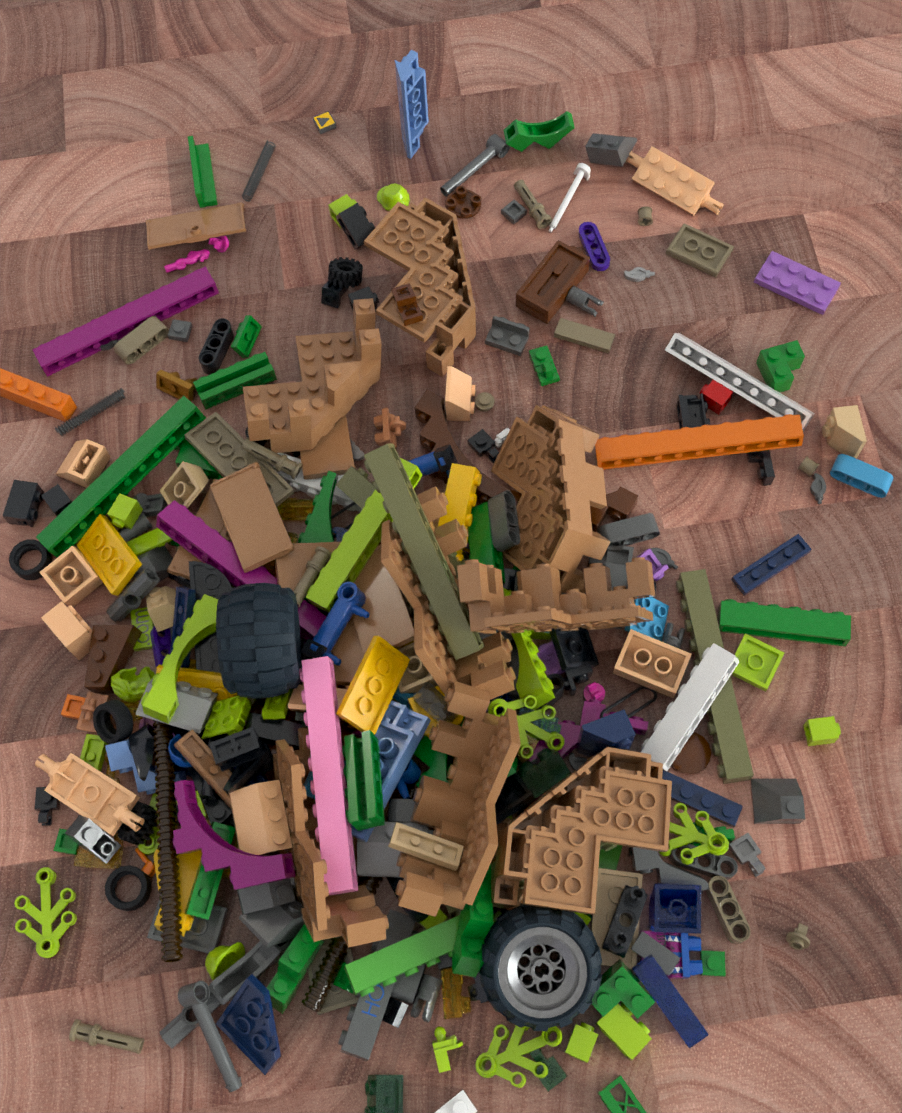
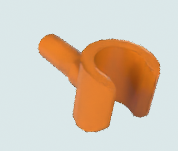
[135,848,156,877]

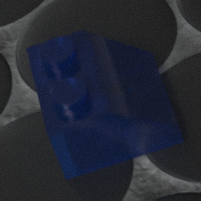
[648,883,701,934]

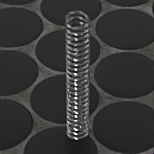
[242,140,276,202]
[55,388,125,436]

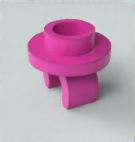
[208,235,229,253]
[583,682,605,702]

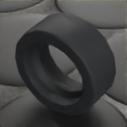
[9,539,52,580]
[93,700,134,744]
[105,865,151,911]

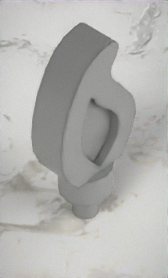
[624,267,655,282]

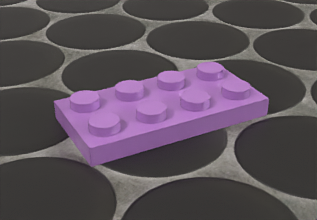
[754,251,841,315]

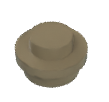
[475,392,495,412]

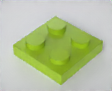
[731,634,784,692]

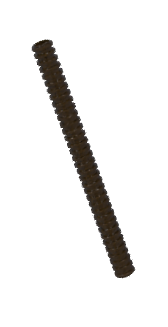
[153,720,183,962]
[301,777,420,1012]

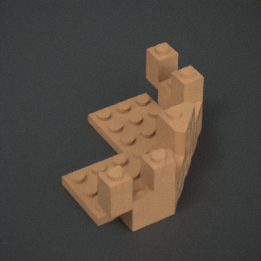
[364,197,476,377]
[243,298,382,453]
[491,405,610,593]
[381,486,516,700]
[457,557,655,634]
[395,681,521,917]
[273,727,389,948]
[491,747,672,915]

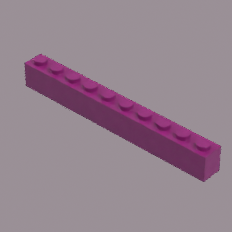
[32,266,219,377]
[156,500,327,642]

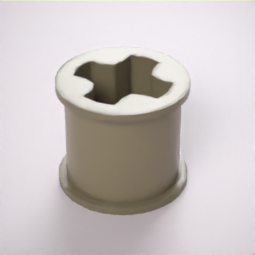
[637,206,653,226]
[798,456,819,477]

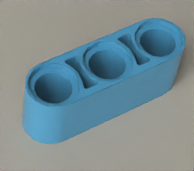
[830,454,894,498]

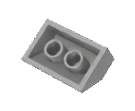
[136,677,218,733]
[357,822,429,877]

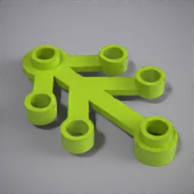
[488,694,564,759]
[658,803,729,865]
[14,867,77,958]
[475,1024,563,1088]

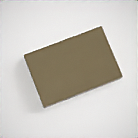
[666,223,734,277]

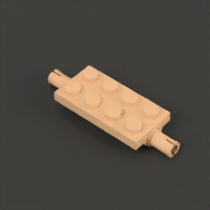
[625,147,723,216]
[35,753,145,836]

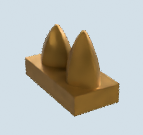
[156,370,197,401]

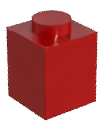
[699,379,733,415]

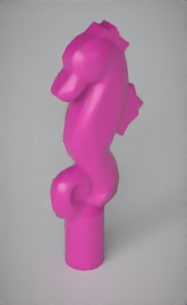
[164,249,210,273]

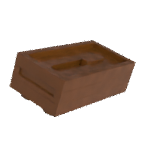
[516,240,590,324]

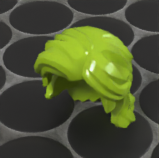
[111,666,156,702]

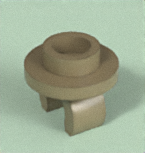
[786,923,810,950]

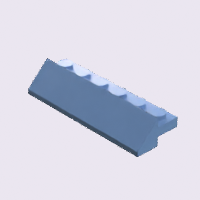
[395,50,429,159]
[346,700,431,842]

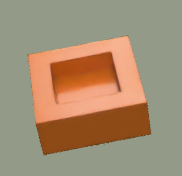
[61,694,86,720]

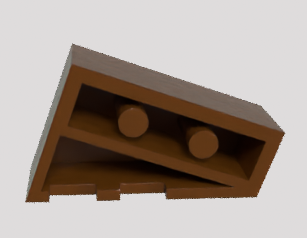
[84,625,142,694]

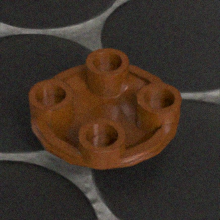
[445,186,482,219]
[671,732,711,774]

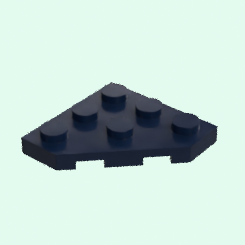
[216,974,281,1075]

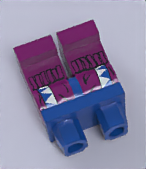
[639,931,703,980]

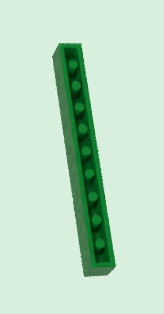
[36,396,206,558]

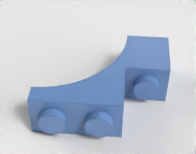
[105,739,187,795]

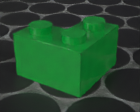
[756,340,805,392]
[592,959,655,1019]

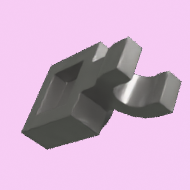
[729,833,766,877]

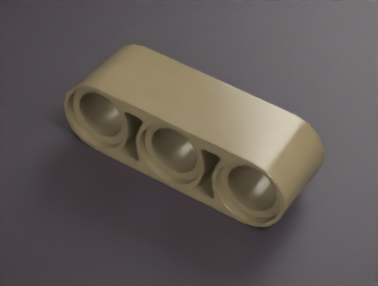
[114,316,169,365]
[705,876,751,944]

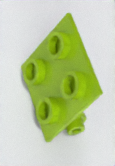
[202,695,251,739]

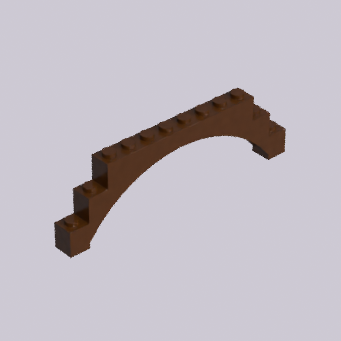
[415,390,638,532]

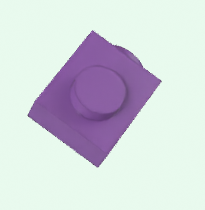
[636,548,669,582]
[537,641,565,676]

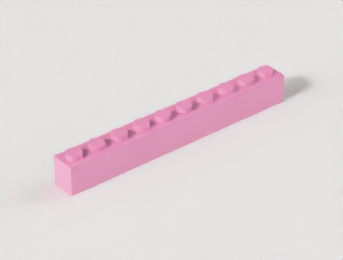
[299,656,358,895]

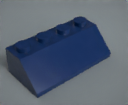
[576,709,636,757]

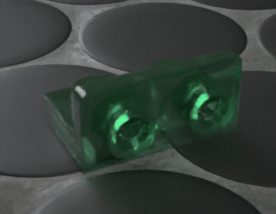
[516,748,571,799]
[364,1075,404,1113]

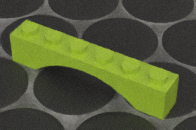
[503,587,555,711]
[141,594,218,724]

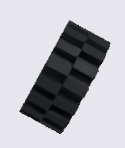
[328,257,363,288]
[116,801,158,845]

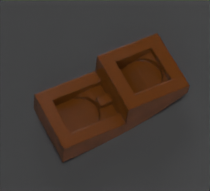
[391,283,423,326]

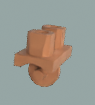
[374,408,406,448]
[76,691,110,734]

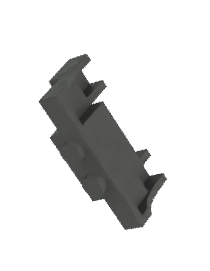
[588,546,634,629]

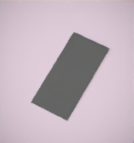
[631,931,680,976]

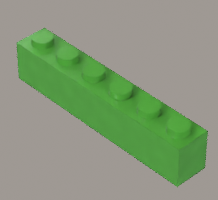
[344,915,460,997]

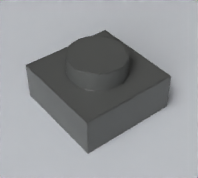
[168,319,193,342]

